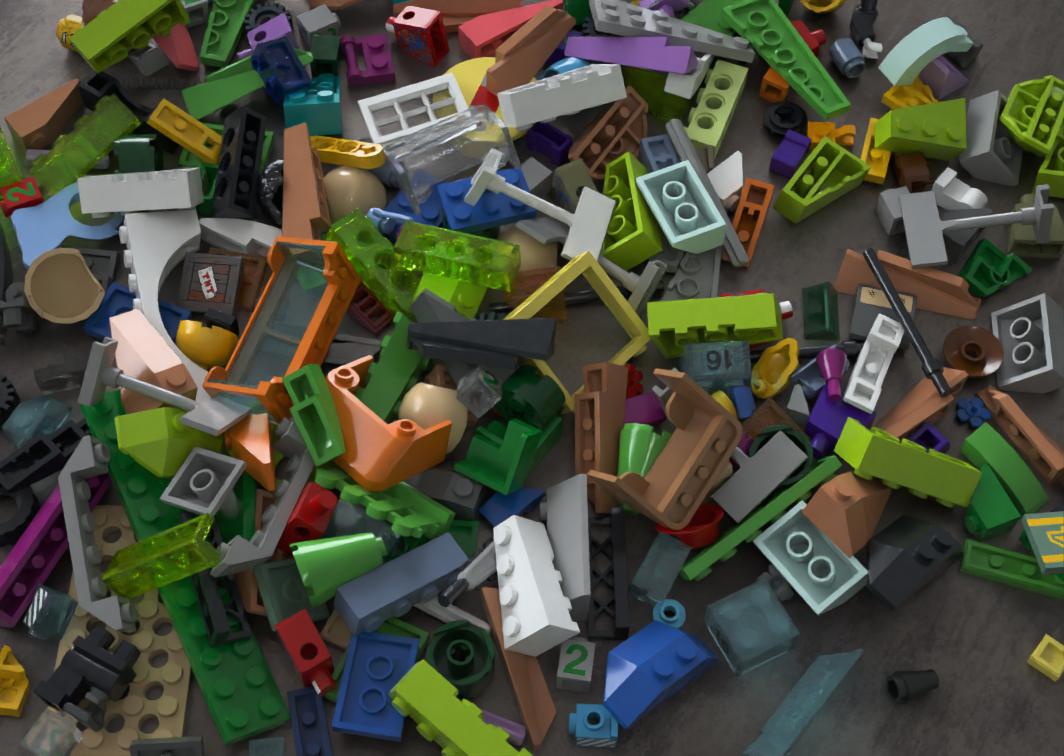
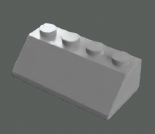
[540,474,591,621]

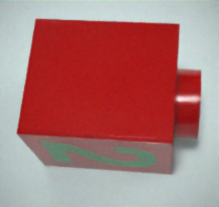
[0,176,44,218]

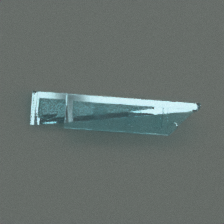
[741,648,864,756]

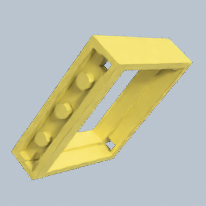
[503,251,651,414]

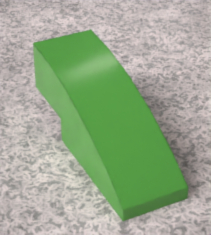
[282,364,346,467]
[959,422,1050,516]

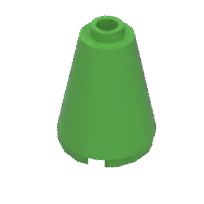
[616,423,672,515]
[290,532,388,608]

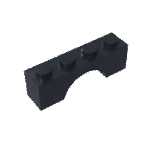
[78,71,179,154]

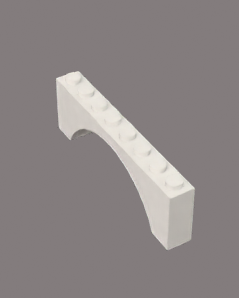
[119,209,238,404]

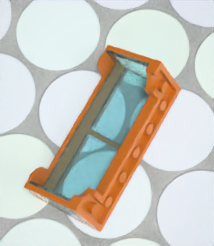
[202,236,361,426]

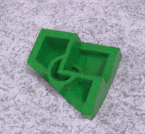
[958,238,1032,297]

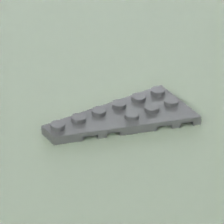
[588,0,755,63]

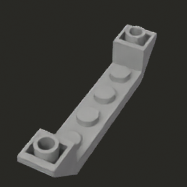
[210,416,315,577]
[58,435,138,633]

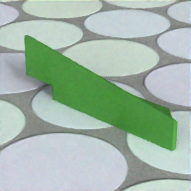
[181,42,314,120]

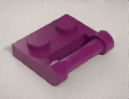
[341,33,396,86]

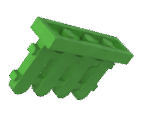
[315,465,456,540]

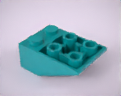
[283,73,343,136]

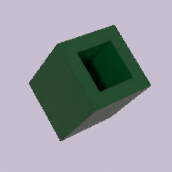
[310,35,343,77]

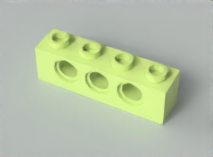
[684,59,749,160]

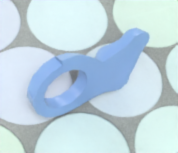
[11,182,125,270]

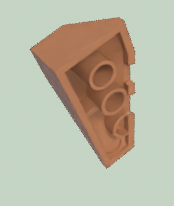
[802,470,893,558]

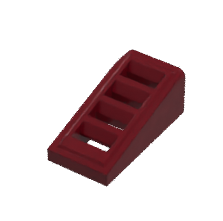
[346,280,396,336]

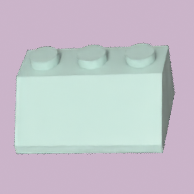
[636,160,726,254]
[753,500,869,616]

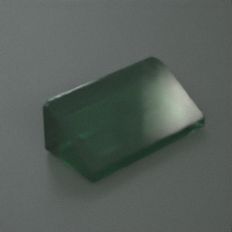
[802,281,840,341]

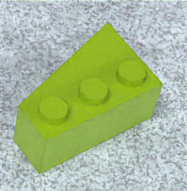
[875,98,967,161]
[772,136,871,224]

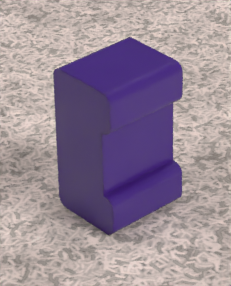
[527,121,572,167]
[769,129,812,179]

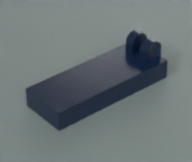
[287,686,333,756]

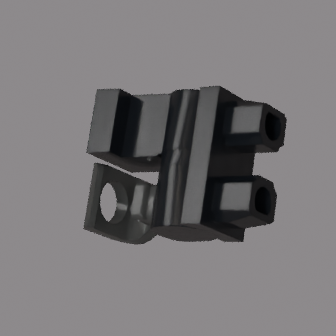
[33,626,141,732]

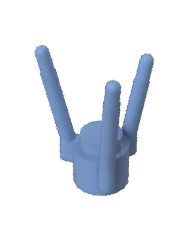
[365,207,427,267]

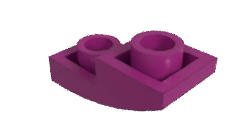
[623,392,667,427]

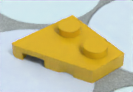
[881,73,938,110]

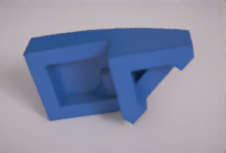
[730,386,756,420]
[478,488,546,527]

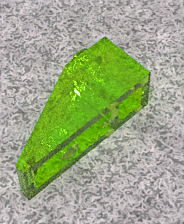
[620,65,693,123]

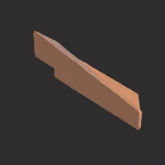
[393,0,522,33]
[486,5,576,97]
[282,122,332,259]
[833,249,981,320]
[574,362,628,514]
[870,367,968,444]
[975,384,1064,486]
[481,587,557,754]

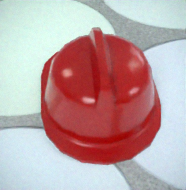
[655,504,724,552]

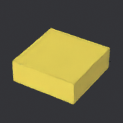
[1027,634,1064,682]

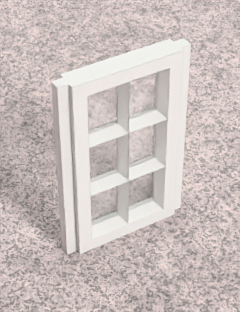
[358,73,473,152]

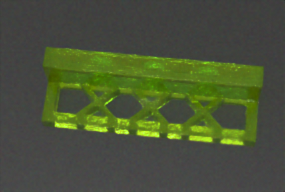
[101,513,221,599]

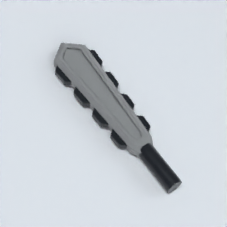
[438,537,498,607]

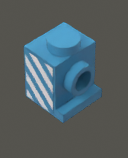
[568,704,618,748]

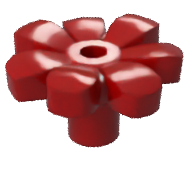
[624,364,643,399]

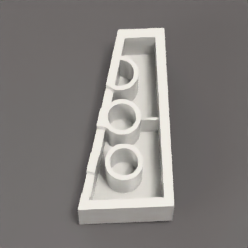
[497,64,627,131]
[77,168,204,218]
[493,515,580,657]

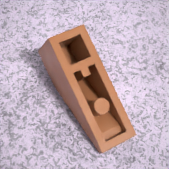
[4,78,84,153]

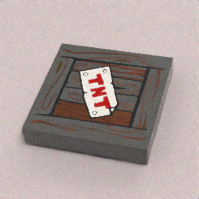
[177,252,245,316]

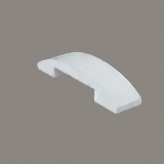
[843,313,904,414]

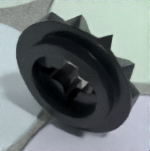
[763,101,808,139]

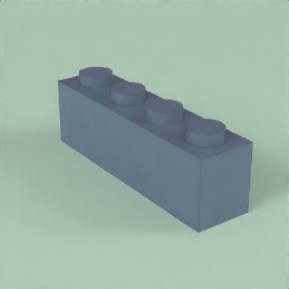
[333,532,469,636]

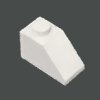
[707,151,743,213]

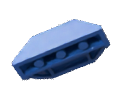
[603,620,719,730]

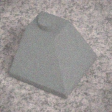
[159,446,247,519]

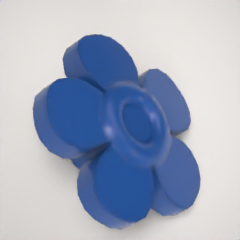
[956,397,991,428]

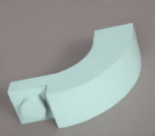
[878,17,973,86]

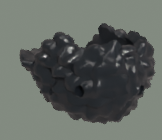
[256,159,284,226]

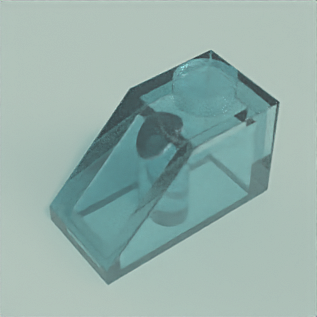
[2,395,73,449]

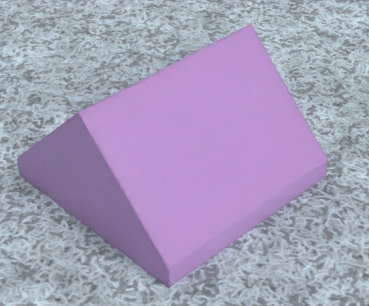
[919,55,969,100]

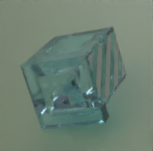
[22,583,78,640]

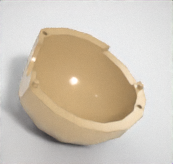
[323,166,387,230]
[489,225,557,290]
[24,248,105,324]
[398,382,468,454]

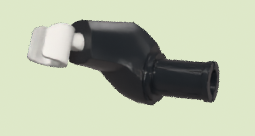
[850,0,883,59]

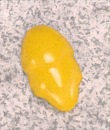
[751,338,799,399]

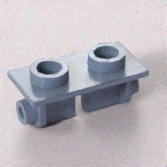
[791,344,850,399]

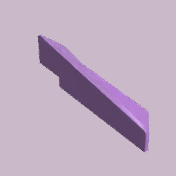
[564,37,698,74]

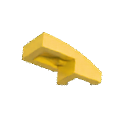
[0,645,30,717]

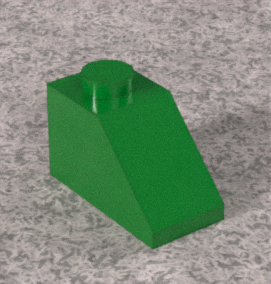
[963,464,1021,542]

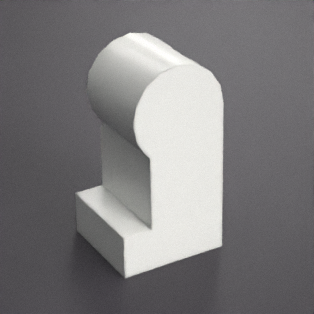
[931,167,988,211]

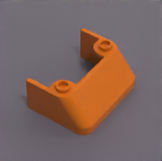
[325,355,452,492]

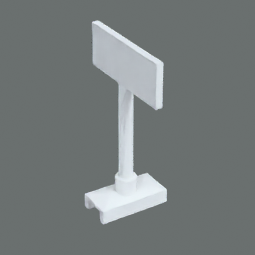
[464,148,616,261]

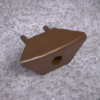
[891,152,938,194]

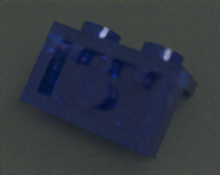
[251,36,312,103]

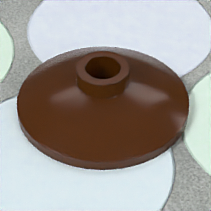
[942,325,1004,378]

